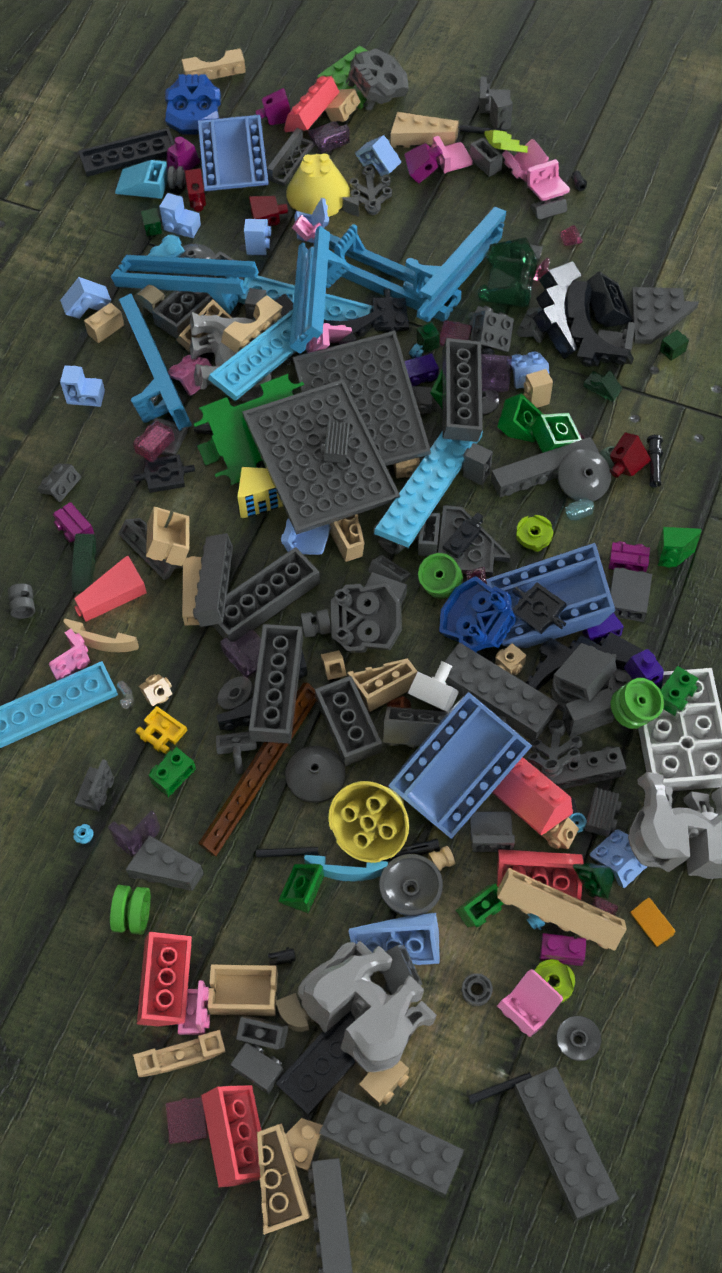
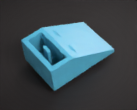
[115,160,168,199]

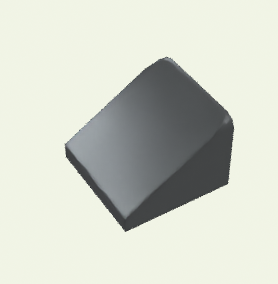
[343,197,359,217]

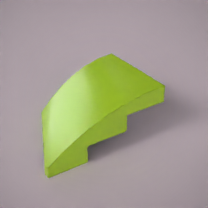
[485,130,528,153]

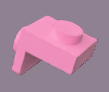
[292,215,321,241]

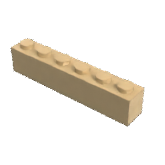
[497,868,627,951]

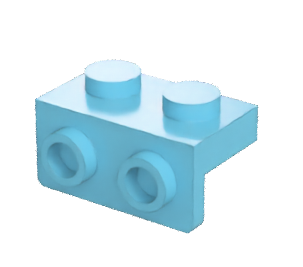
[147,235,185,257]

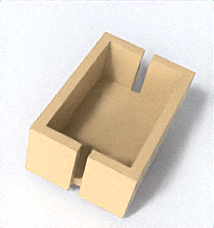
[146,507,189,566]
[208,965,278,1016]

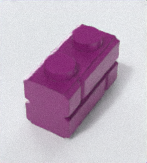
[53,503,94,546]
[608,541,650,572]
[539,933,586,966]

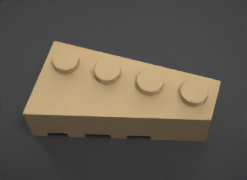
[391,112,458,148]
[330,514,364,562]
[257,1123,311,1234]

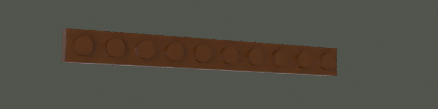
[198,682,316,856]

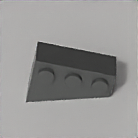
[126,835,204,891]

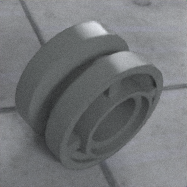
[167,166,185,189]
[461,973,492,1007]

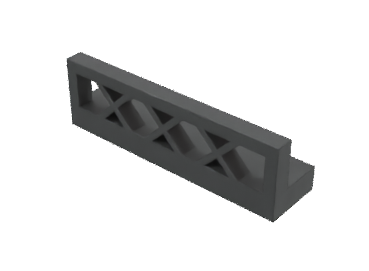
[267,128,314,186]
[118,518,183,580]

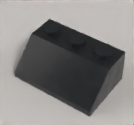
[586,271,633,327]

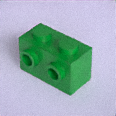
[660,666,699,716]
[148,747,196,797]
[456,883,504,928]

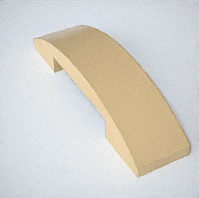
[63,619,139,652]
[133,1030,225,1077]

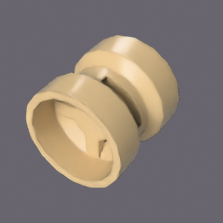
[428,846,455,871]

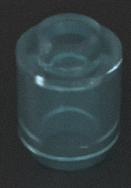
[566,497,595,521]

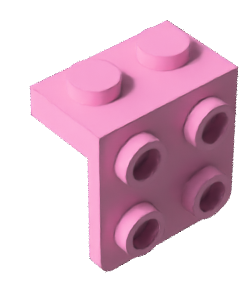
[431,136,473,173]
[502,139,549,182]
[527,159,570,201]
[306,323,352,353]
[168,355,211,396]
[49,629,91,681]
[497,970,563,1037]
[178,981,210,1035]

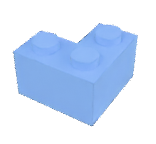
[355,135,401,176]
[159,193,201,238]
[244,219,271,255]
[60,277,111,319]
[60,365,105,407]

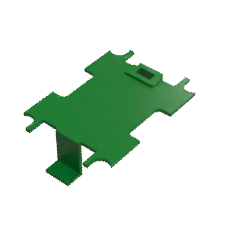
[194,374,304,486]

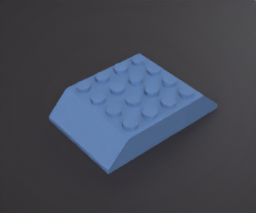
[198,115,269,191]
[486,543,615,648]
[388,692,532,839]

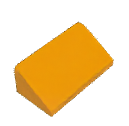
[630,898,675,947]

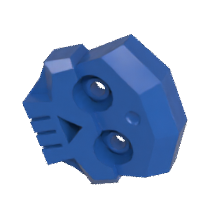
[165,74,221,135]
[439,576,517,652]

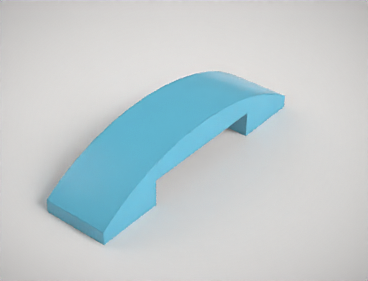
[304,855,388,881]

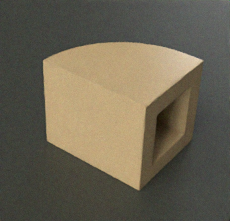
[321,650,347,680]

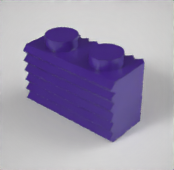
[404,354,439,386]

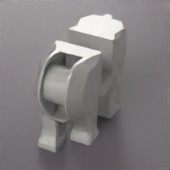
[190,312,271,402]
[628,772,722,879]
[298,941,437,1072]

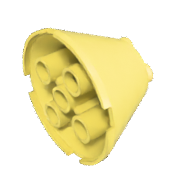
[287,154,350,217]
[328,781,409,863]

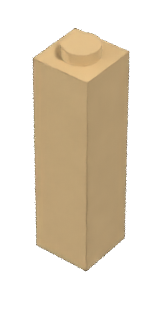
[182,556,202,626]

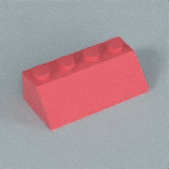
[284,76,340,132]
[492,757,573,836]
[497,849,584,900]
[137,932,192,1026]
[201,1085,261,1187]

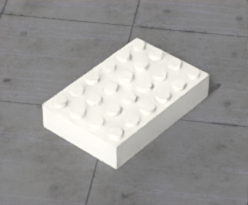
[638,668,722,791]

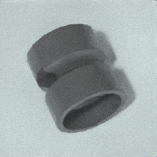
[8,583,35,619]
[300,609,331,638]

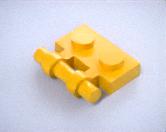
[135,706,187,755]

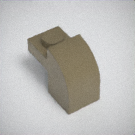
[134,285,165,317]
[275,993,316,1032]

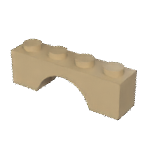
[182,48,246,80]
[221,295,283,353]

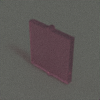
[440,320,472,346]
[166,1097,207,1144]

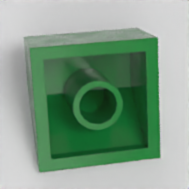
[497,394,543,442]
[530,413,582,453]
[657,527,702,568]

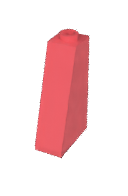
[74,556,147,622]

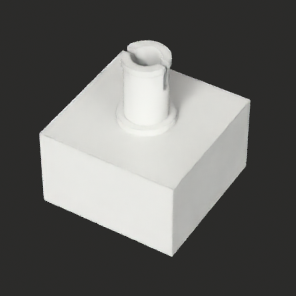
[408,661,459,712]

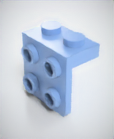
[294,198,329,243]
[507,352,549,389]
[281,518,331,555]
[590,830,647,888]

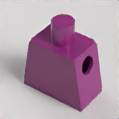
[255,88,291,125]
[167,137,200,171]
[404,143,443,184]

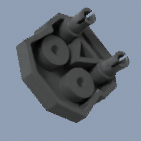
[346,48,409,110]
[331,582,402,653]

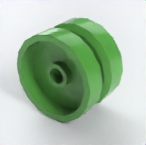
[418,553,463,599]
[610,678,664,729]
[110,885,151,935]

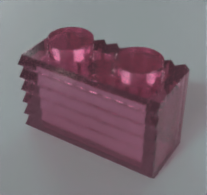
[133,420,175,462]

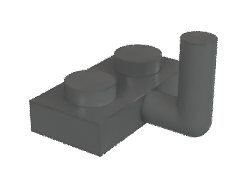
[216,732,257,774]

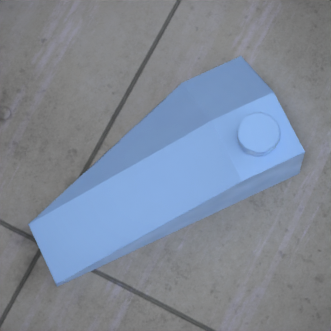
[349,913,440,965]

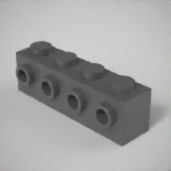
[540,746,627,789]

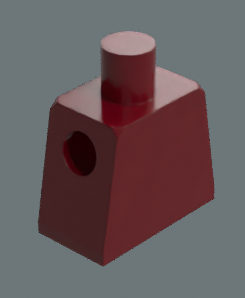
[185,168,206,211]
[249,196,288,226]
[610,432,651,478]

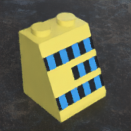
[238,467,283,518]

